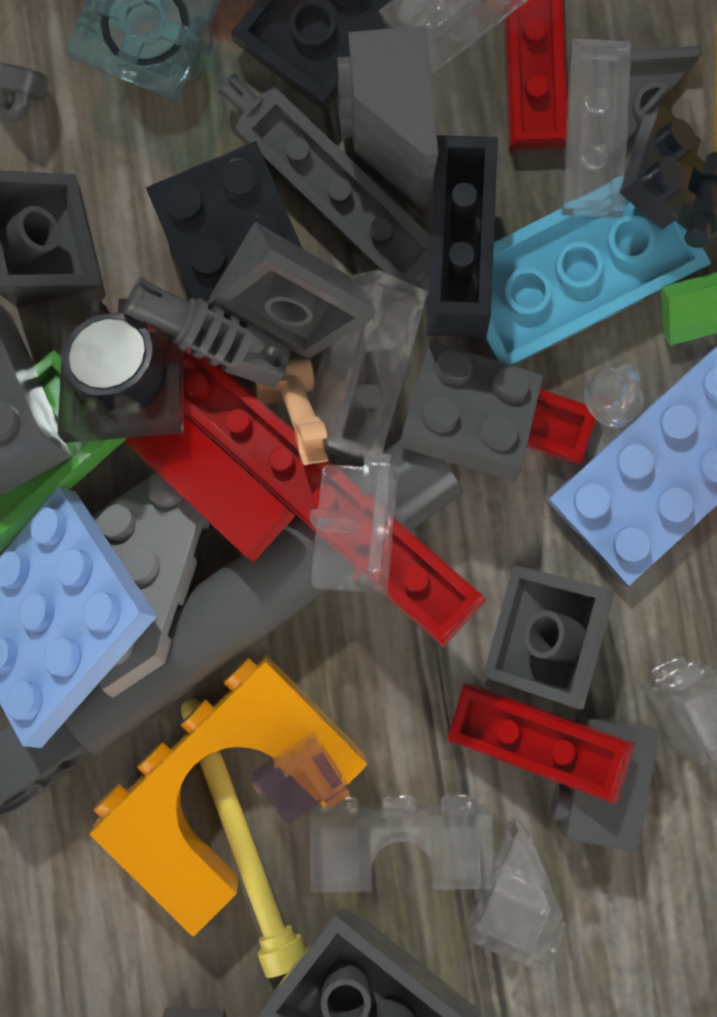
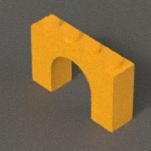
[89,654,368,937]

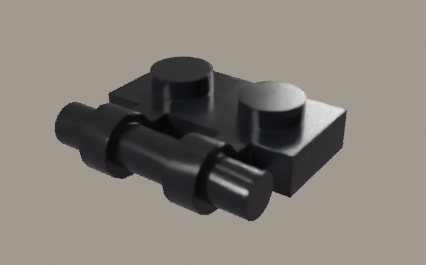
[619,104,717,248]

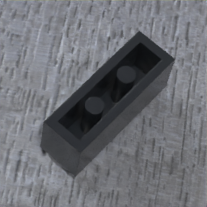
[427,135,498,338]

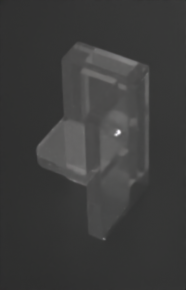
[309,453,398,594]

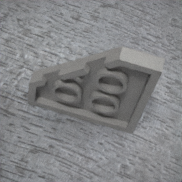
[91,472,210,698]

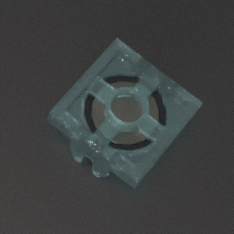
[65,0,221,102]

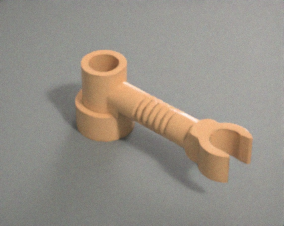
[250,357,328,465]

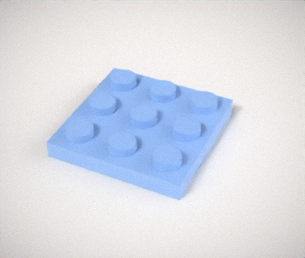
[0,486,157,748]

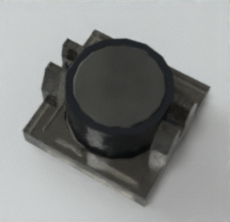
[57,298,184,443]

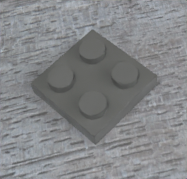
[398,341,543,482]

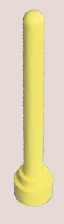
[181,698,306,978]

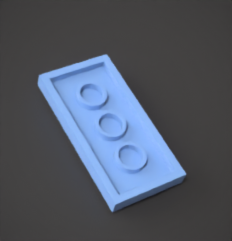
[547,346,717,586]

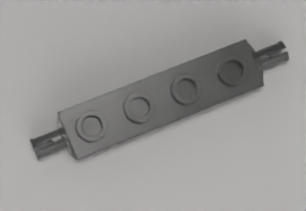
[218,73,431,295]

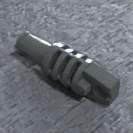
[123,276,289,388]

